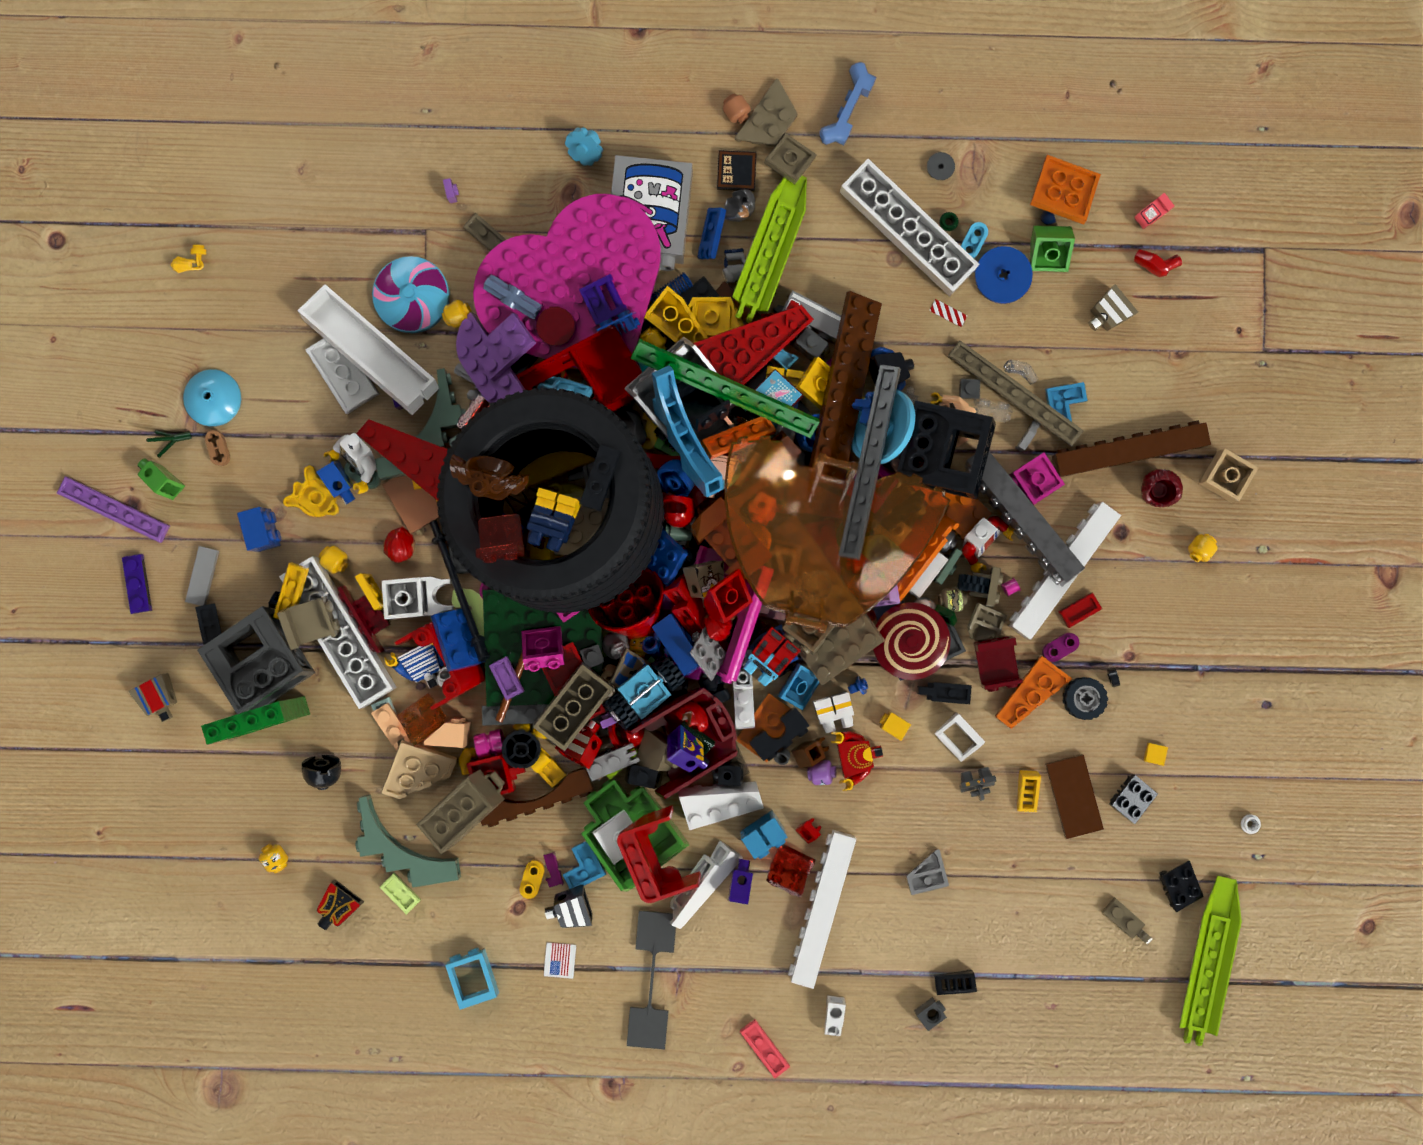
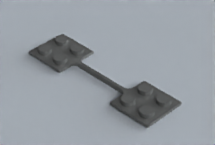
[627,910,676,1050]

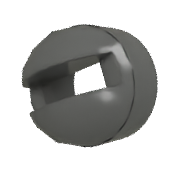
[774,748,790,765]

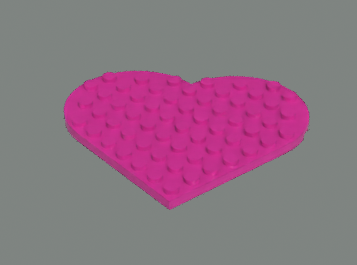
[473,194,661,369]

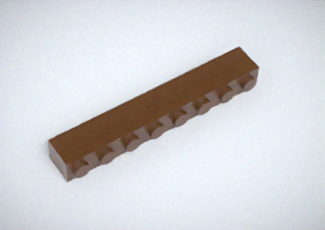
[1052,420,1211,477]

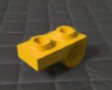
[530,746,567,788]

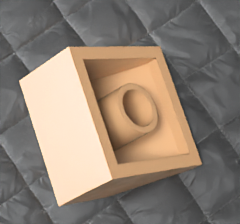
[424,717,471,748]

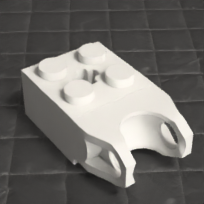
[382,577,454,619]

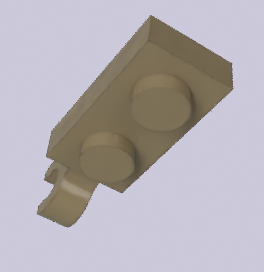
[1102,897,1153,944]

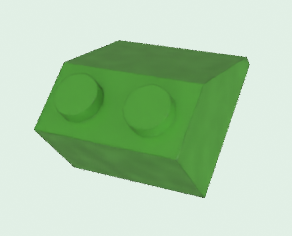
[1030,226,1075,272]

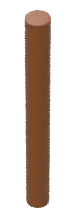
[495,653,524,722]

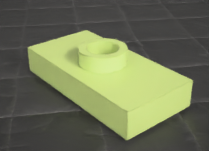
[379,873,421,915]

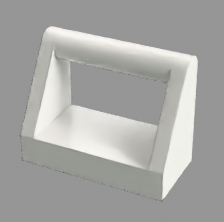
[934,713,985,762]

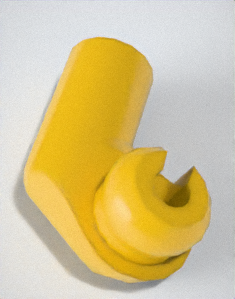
[458,747,476,775]

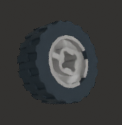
[1063,677,1108,720]

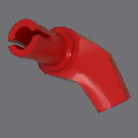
[1134,249,1182,277]

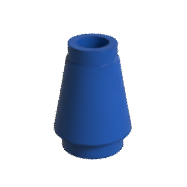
[642,636,664,660]

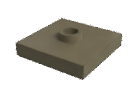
[764,133,817,184]

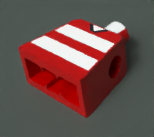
[555,720,602,769]

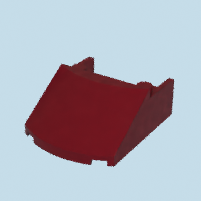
[622,687,737,799]

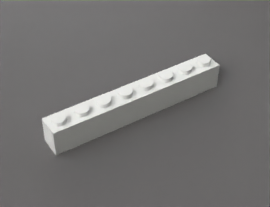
[1009,502,1121,640]
[788,830,856,989]

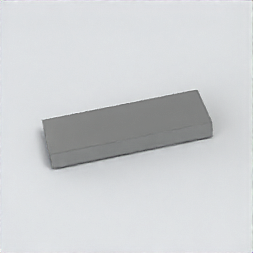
[185,546,219,606]

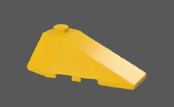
[644,286,708,343]

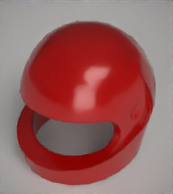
[663,495,695,528]
[608,723,645,749]

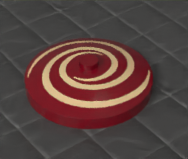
[873,602,951,680]

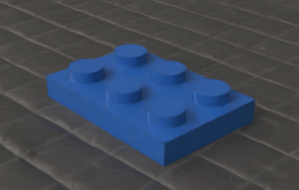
[431,609,485,672]

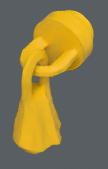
[171,245,207,273]

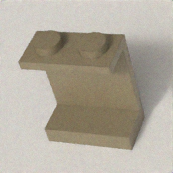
[277,596,340,650]

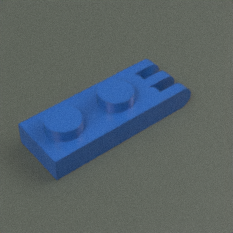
[698,207,726,259]

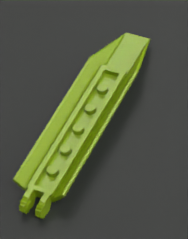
[732,176,807,323]
[1179,876,1242,1046]

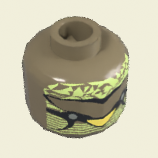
[938,587,967,612]

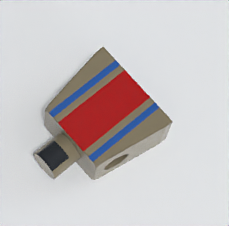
[129,673,177,722]

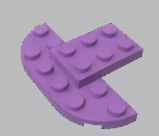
[456,312,536,403]

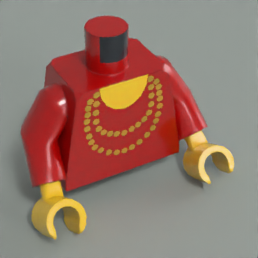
[831,731,883,791]

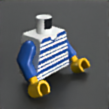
[384,643,444,689]

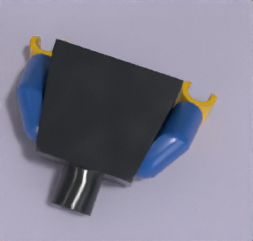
[868,347,914,391]

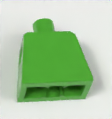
[137,458,185,500]

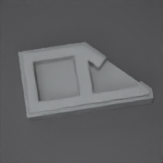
[1015,420,1040,452]

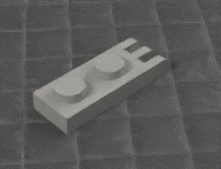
[586,743,640,781]

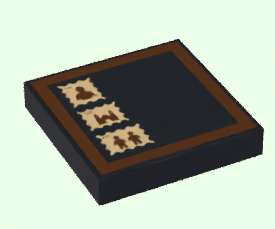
[717,150,757,191]

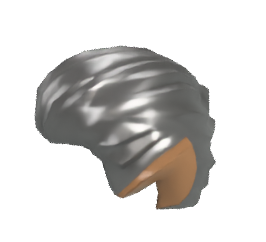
[724,189,755,222]

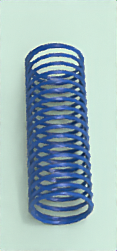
[648,272,693,310]

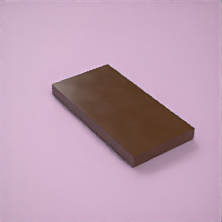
[1045,754,1104,839]

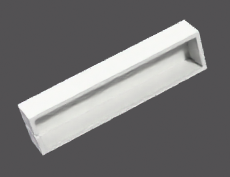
[297,285,439,415]

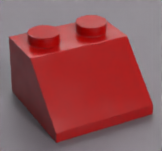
[703,568,753,624]

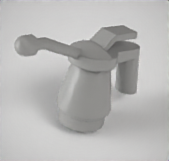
[723,252,748,283]

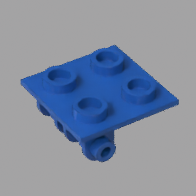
[596,310,640,336]

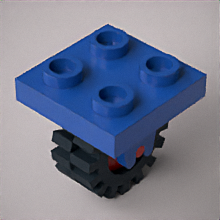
[647,531,696,586]

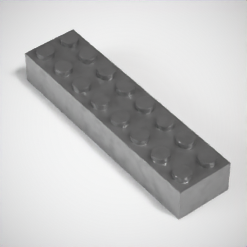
[965,451,1085,587]

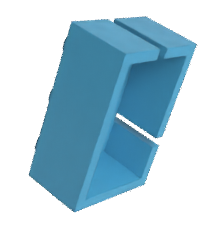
[740,810,788,859]

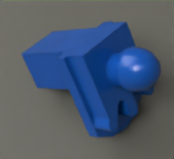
[852,391,874,426]

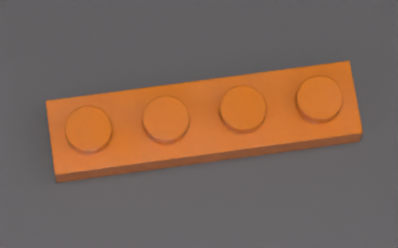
[700,417,776,459]

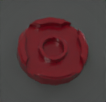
[536,307,576,346]

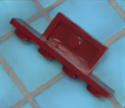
[337,586,391,654]

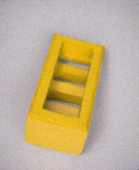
[1017,770,1041,812]

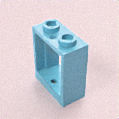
[445,948,499,1010]

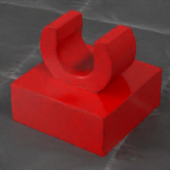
[795,818,822,844]

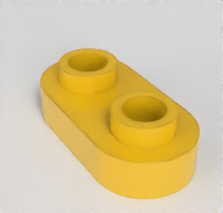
[519,860,545,899]

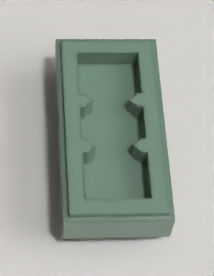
[934,549,962,585]

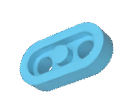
[961,222,988,258]

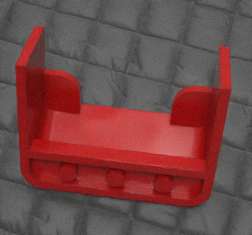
[394,622,486,710]
[617,805,701,903]

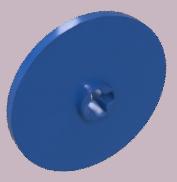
[975,246,1033,304]

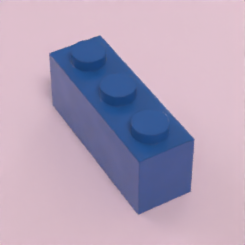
[652,614,700,676]

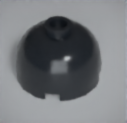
[502,729,541,769]
[302,755,341,790]

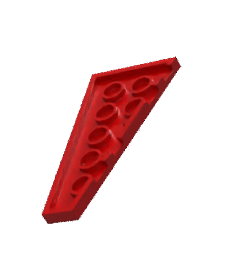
[356,419,448,501]

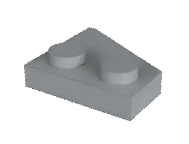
[906,849,949,895]

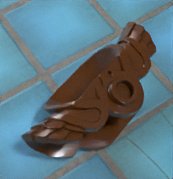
[450,454,529,500]

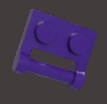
[579,274,628,326]

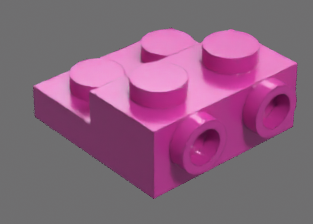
[1009,453,1065,505]
[522,626,564,672]

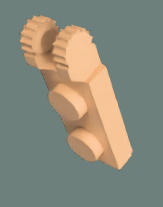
[371,702,413,751]

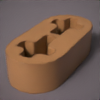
[205,430,230,466]

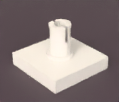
[592,809,633,865]

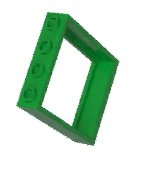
[201,696,310,745]

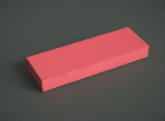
[740,1019,790,1078]

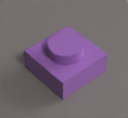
[443,178,459,203]
[598,712,617,729]

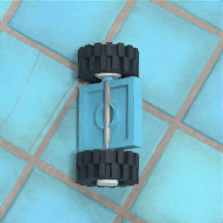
[604,654,685,730]

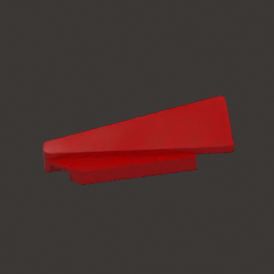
[664,574,729,652]

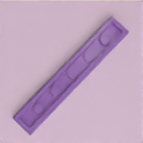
[57,476,170,543]

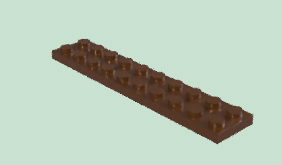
[806,291,882,489]

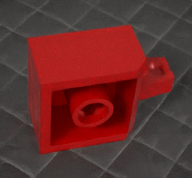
[466,754,526,795]

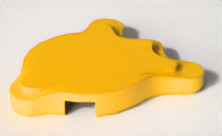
[283,465,339,517]

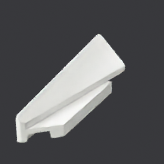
[670,841,743,929]

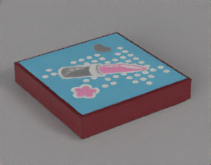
[755,369,803,424]

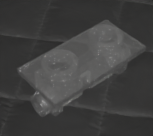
[973,398,1013,423]

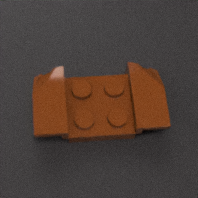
[691,497,772,580]

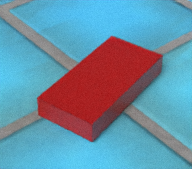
[1058,592,1102,628]

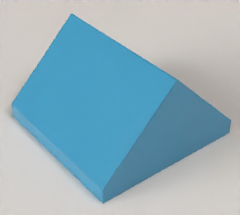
[778,663,820,710]

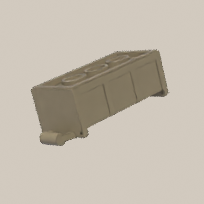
[416,770,505,854]

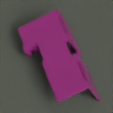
[543,852,564,888]

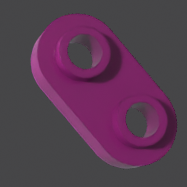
[1042,633,1079,662]

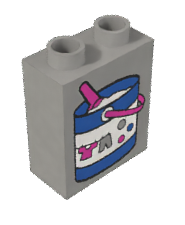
[611,155,693,271]

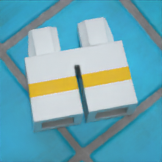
[812,692,854,733]

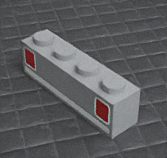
[782,290,841,345]

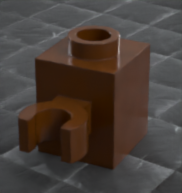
[791,737,829,768]

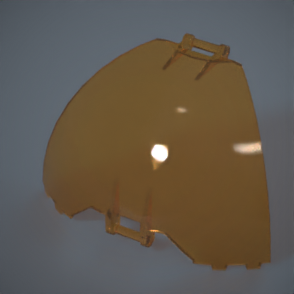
[725,436,951,633]

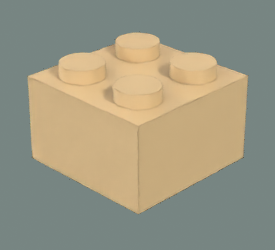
[1199,449,1258,503]

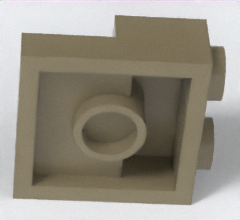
[782,598,837,655]

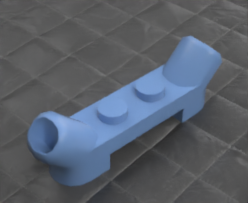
[819,62,877,146]

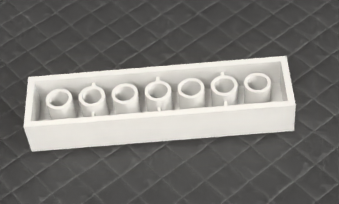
[840,159,979,297]
[279,556,397,709]

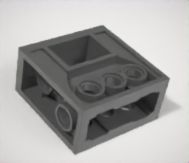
[197,606,315,714]

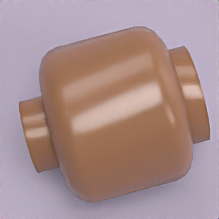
[723,94,751,124]

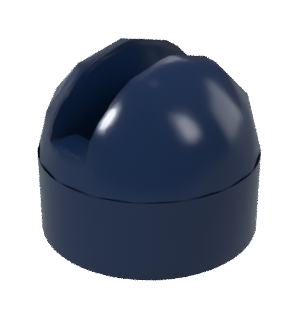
[1041,211,1056,225]

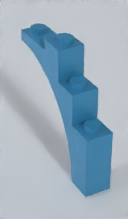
[652,365,724,498]

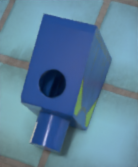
[316,460,355,505]

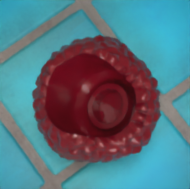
[1141,469,1183,508]

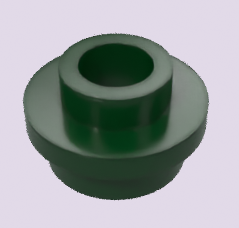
[939,212,959,232]

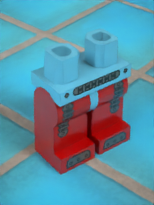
[743,627,801,686]

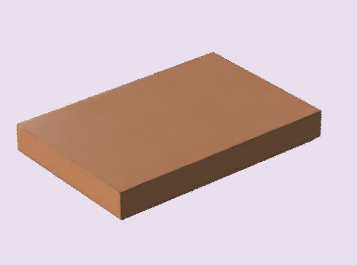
[382,475,440,534]

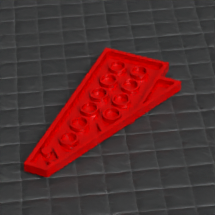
[694,305,814,385]

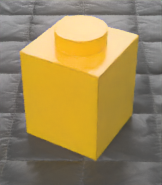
[879,711,911,741]

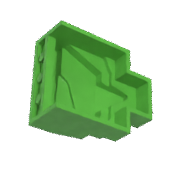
[581,779,690,891]

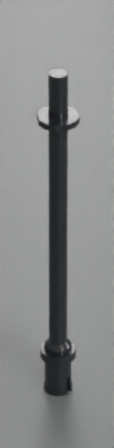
[430,520,490,662]

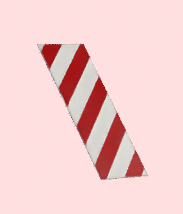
[930,299,967,327]

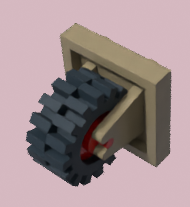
[957,567,1004,608]

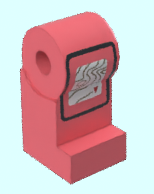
[1134,192,1175,229]

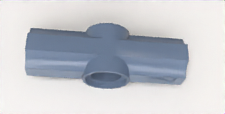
[483,274,542,319]

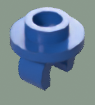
[848,676,868,695]

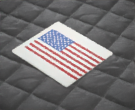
[544,942,576,979]

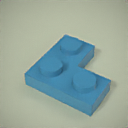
[1045,382,1088,422]
[563,841,606,889]

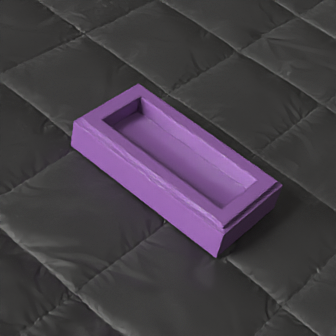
[489,656,524,700]

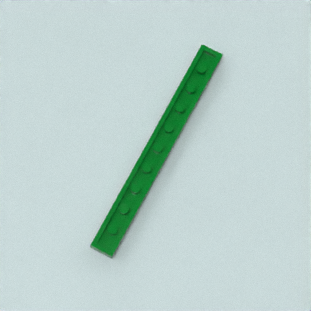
[631,339,820,438]

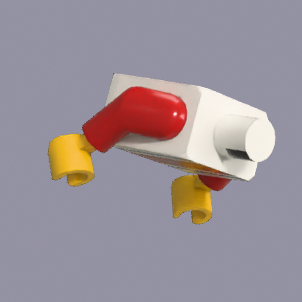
[962,516,1015,573]

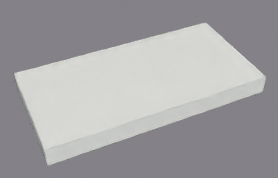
[305,338,379,414]

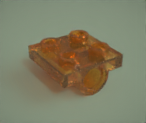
[397,693,446,746]

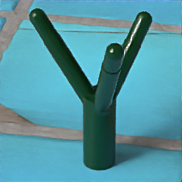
[146,430,192,458]

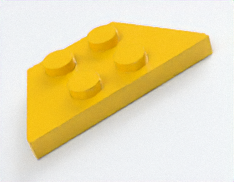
[688,297,744,337]

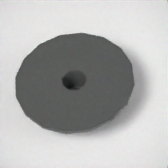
[927,152,955,181]

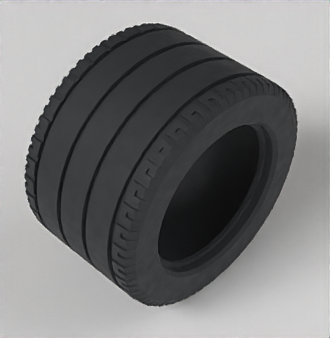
[436,388,664,613]

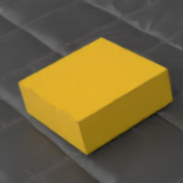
[1144,742,1168,766]

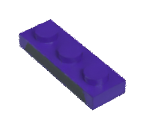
[122,554,152,614]

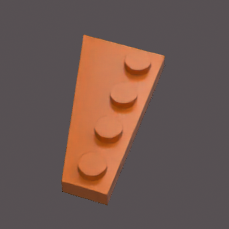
[995,656,1072,729]

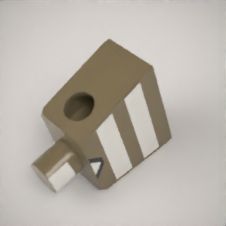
[1088,284,1138,331]

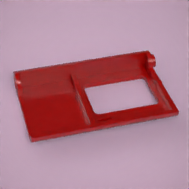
[516,325,642,411]

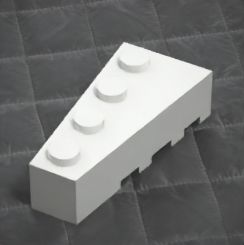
[678,781,764,830]

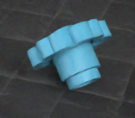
[565,127,603,166]

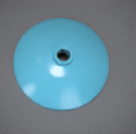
[183,369,241,427]

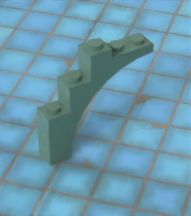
[375,368,467,480]
[355,794,461,888]

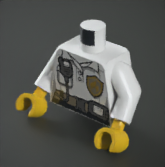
[324,433,377,494]

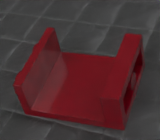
[974,635,1023,692]

